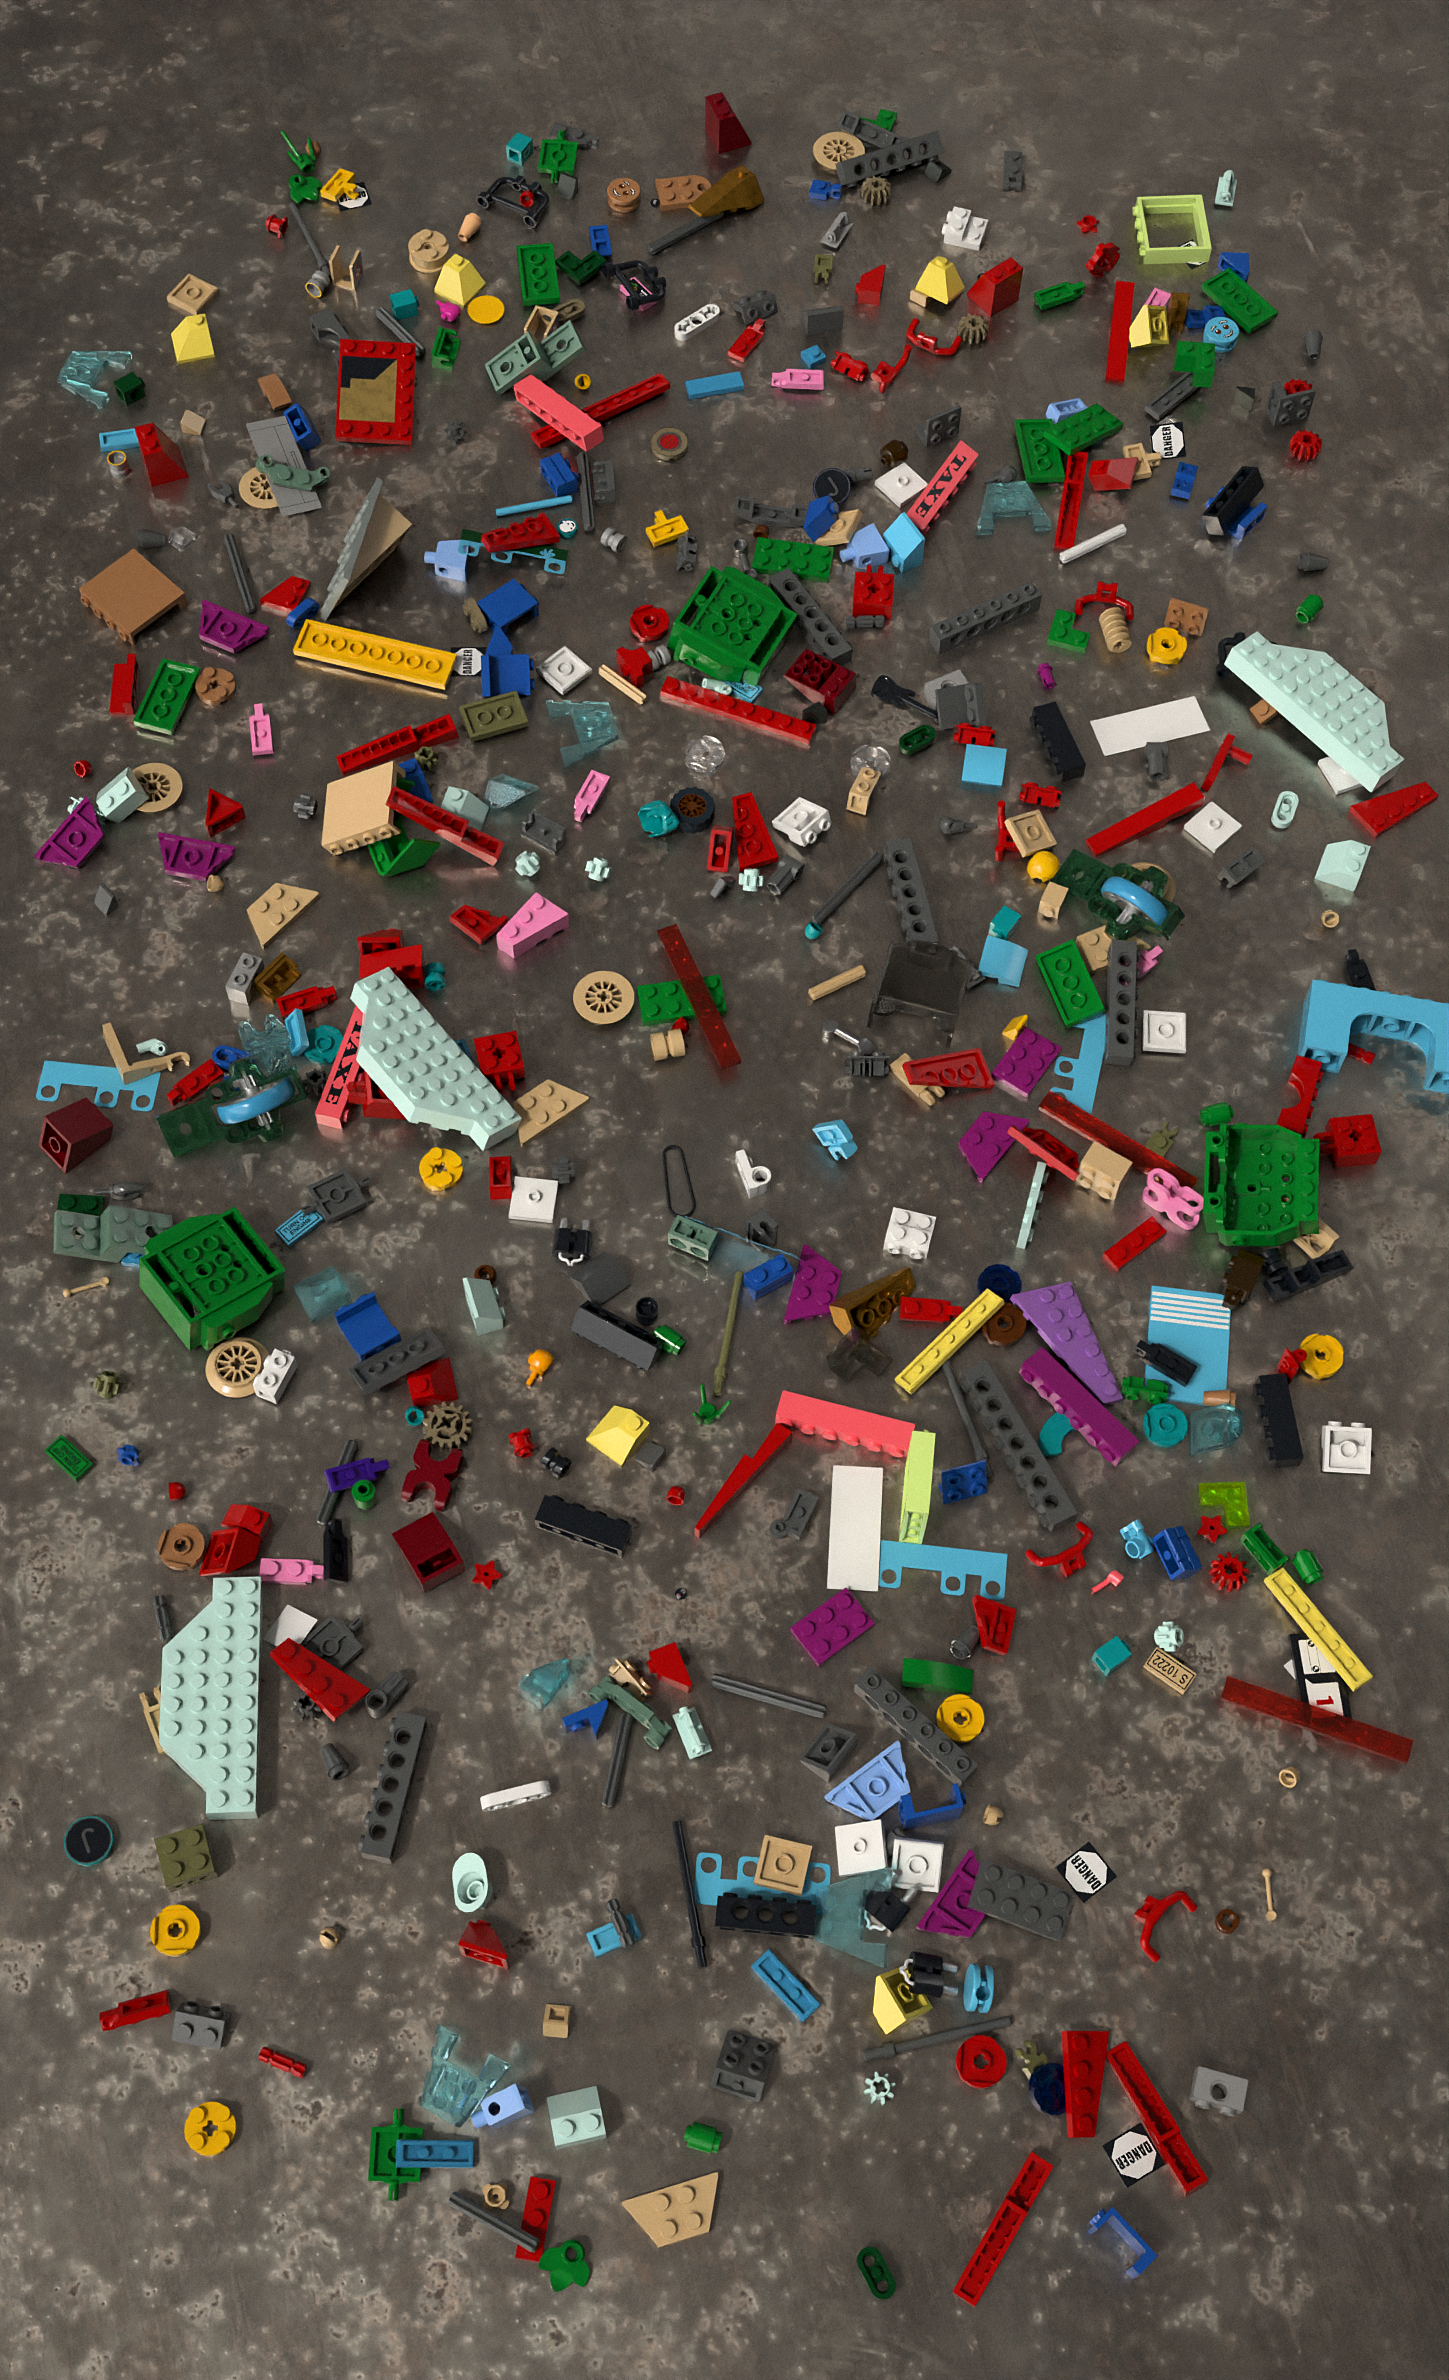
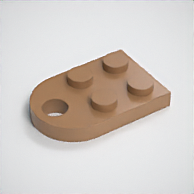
[655,175,711,211]

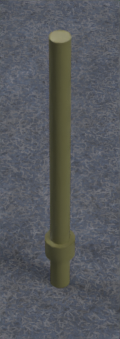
[713,1271,744,1396]

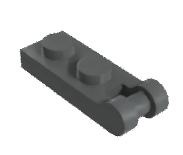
[1003,151,1022,191]

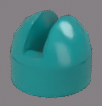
[804,921,823,939]
[405,1406,424,1426]

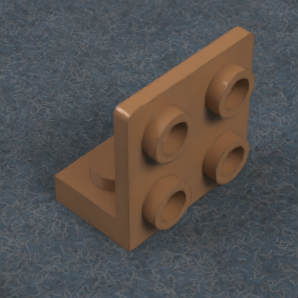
[1164,598,1209,636]

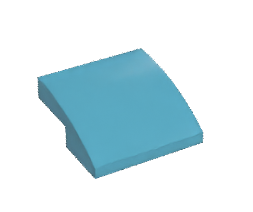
[961,744,1007,787]
[978,936,1028,987]

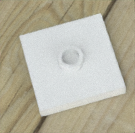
[875,462,928,508]
[536,646,592,695]
[1318,756,1363,795]
[1184,801,1242,853]
[1143,1010,1186,1053]
[509,1176,559,1223]
[835,1819,888,1877]
[890,1837,944,1893]

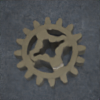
[422,1402,472,1451]

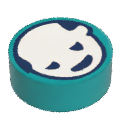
[558,519,577,538]

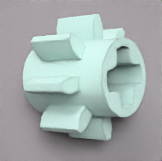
[515,851,540,877]
[585,857,612,881]
[739,868,764,891]
[1154,1622,1184,1652]
[864,2072,895,2106]

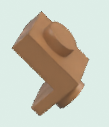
[1250,699,1283,726]

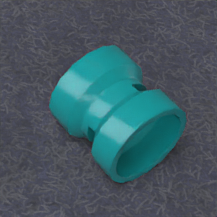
[424,962,446,991]

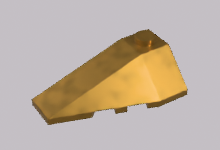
[689,165,765,218]
[828,1267,916,1348]

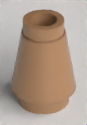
[1203,1389,1236,1412]

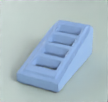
[1046,398,1088,425]

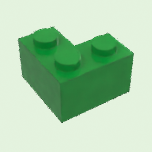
[1174,341,1215,388]

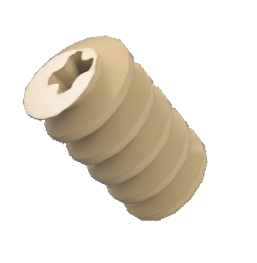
[1099,607,1132,653]

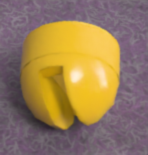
[575,374,591,389]

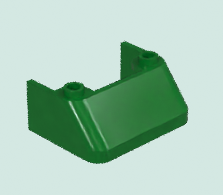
[367,778,441,877]

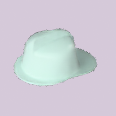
[452,1853,493,1912]

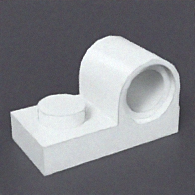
[735,1149,771,1198]

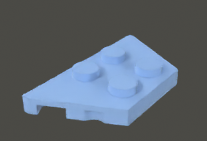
[824,1740,911,1821]

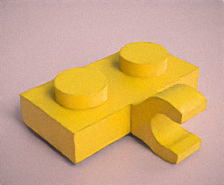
[320,168,359,202]
[646,510,689,547]

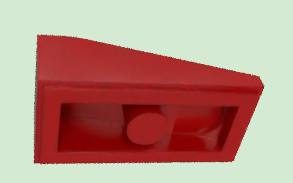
[489,1156,512,1200]

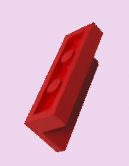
[109,654,139,715]

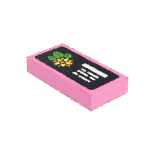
[620,277,657,311]

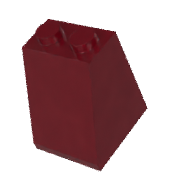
[705,92,752,154]
[38,1097,114,1173]

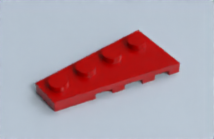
[481,512,560,553]
[1349,781,1439,838]
[1061,2031,1109,2138]

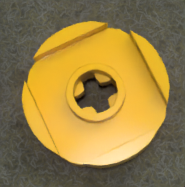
[1146,627,1187,664]
[419,1147,463,1191]
[1299,1334,1344,1380]
[936,1694,984,1744]
[150,1905,201,1957]
[184,2102,237,2157]

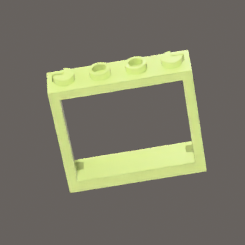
[1132,195,1212,264]
[899,1429,936,1544]

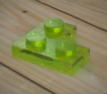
[1197,1482,1250,1529]

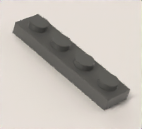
[1144,372,1199,421]

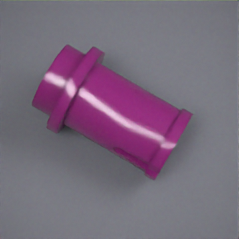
[1037,663,1057,690]

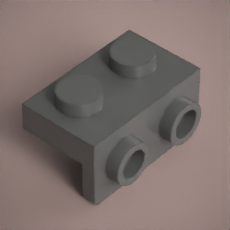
[733,289,778,324]
[171,2001,231,2050]

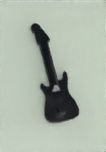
[871,675,951,730]

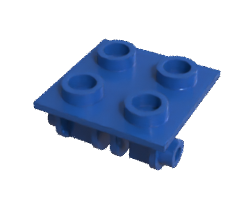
[938,1460,987,1504]

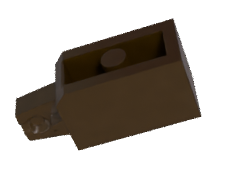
[1220,1249,1265,1311]

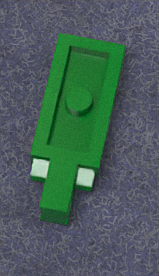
[1034,281,1086,311]

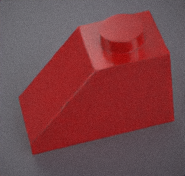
[855,265,886,306]
[707,825,734,872]
[221,1504,273,1543]
[646,1642,693,1693]

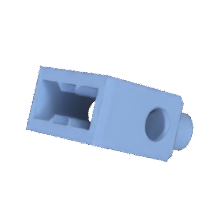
[840,523,889,568]
[424,540,471,582]
[471,2084,535,2129]

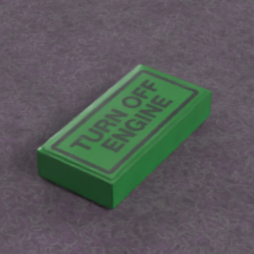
[44,1435,94,1482]

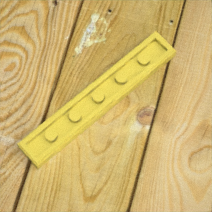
[895,1288,1005,1395]
[1264,1567,1373,1692]

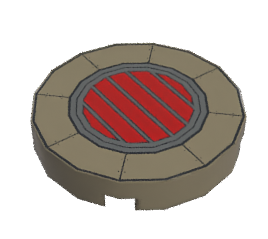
[651,427,688,461]

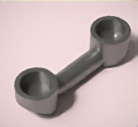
[732,538,758,580]
[821,1020,875,1056]

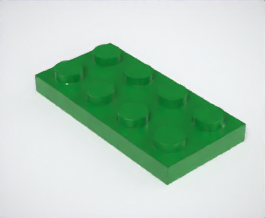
[516,243,560,306]
[1201,268,1278,334]
[1043,403,1123,456]
[1014,419,1065,483]
[752,537,834,583]
[133,658,201,735]
[1035,939,1106,1028]
[637,974,727,1026]

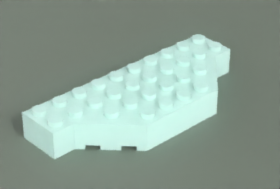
[1224,632,1405,793]
[350,967,522,1151]
[159,1576,263,1820]

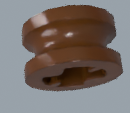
[1215,1909,1239,1934]

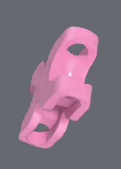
[1142,1168,1204,1230]

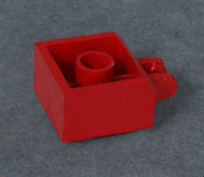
[852,565,894,620]
[474,1031,525,1093]
[346,1070,406,1120]
[1313,1114,1382,1168]

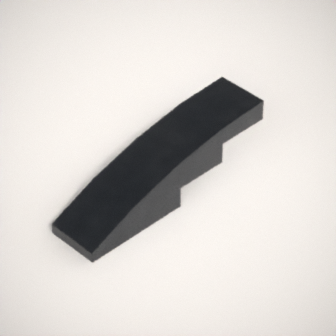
[1263,1250,1354,1302]

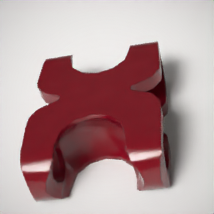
[401,1439,464,1512]

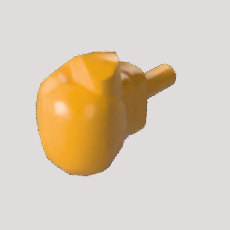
[526,1349,554,1387]

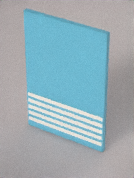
[1144,1285,1231,1406]

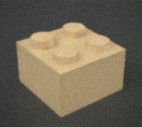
[1076,1141,1133,1201]

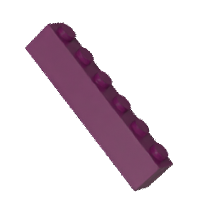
[1019,1347,1140,1467]

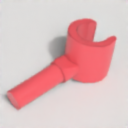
[1091,1570,1124,1593]

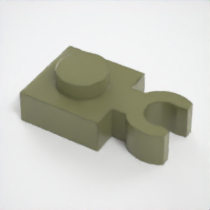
[813,254,834,284]
[1143,1121,1179,1161]
[1015,2040,1057,2089]

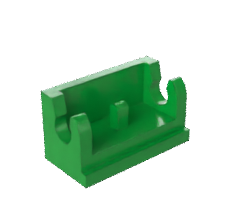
[431,326,461,370]
[1240,1522,1291,1575]

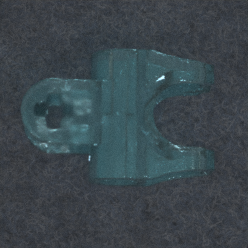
[238,1014,292,1076]

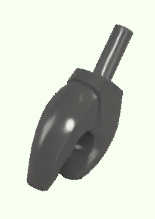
[207,480,239,509]
[95,1181,143,1200]

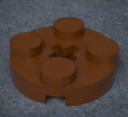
[981,1302,1026,1347]

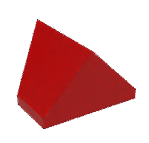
[205,788,246,838]

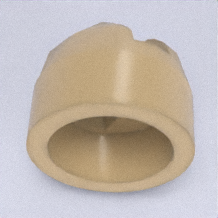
[207,875,224,892]
[1321,910,1339,928]
[1279,1766,1300,1788]
[983,1804,1003,1825]
[319,1927,340,1949]

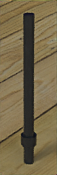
[672,1820,708,1969]

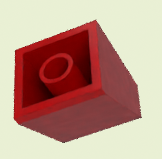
[967,257,1023,317]
[134,423,189,487]

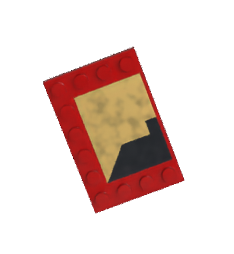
[335,339,416,445]

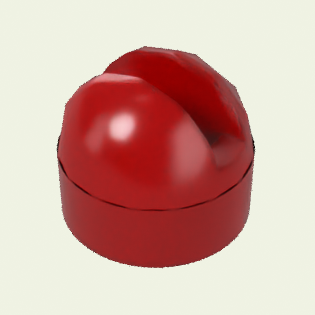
[519,190,535,207]
[74,760,92,777]
[671,1016,690,1035]
[169,1482,186,1501]
[666,1486,686,1506]

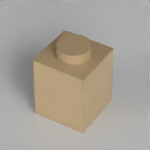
[1038,881,1068,919]

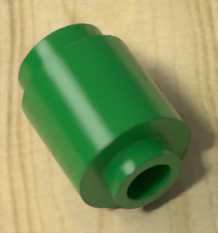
[1295,594,1324,624]
[1200,1102,1234,1127]
[653,1324,687,1356]
[352,1480,377,1509]
[1292,1549,1324,1585]
[684,2121,723,2154]

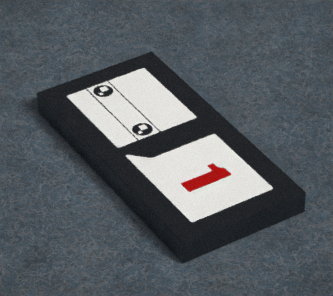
[1288,1633,1353,1729]

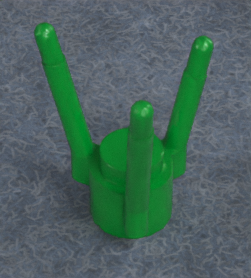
[281,130,317,173]
[693,1384,731,1425]

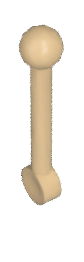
[63,1277,109,1297]
[1262,1868,1277,1921]

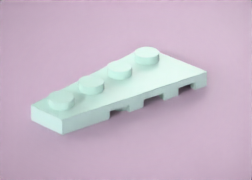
[1016,1162,1049,1249]

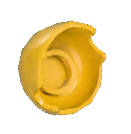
[1027,851,1061,882]

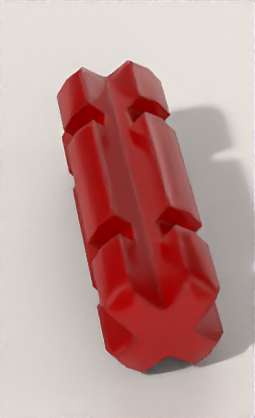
[1347,1043,1375,1065]
[258,2047,307,2078]

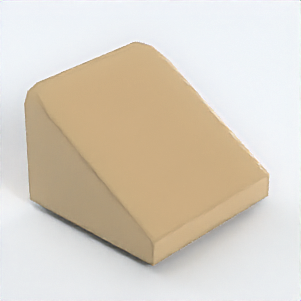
[910,288,933,307]
[180,409,206,436]
[543,2004,571,2038]

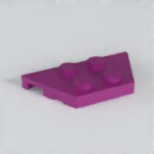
[199,599,270,654]
[34,796,106,869]
[158,832,236,881]
[958,1111,1030,1183]
[784,1244,842,1324]
[916,1849,986,1939]

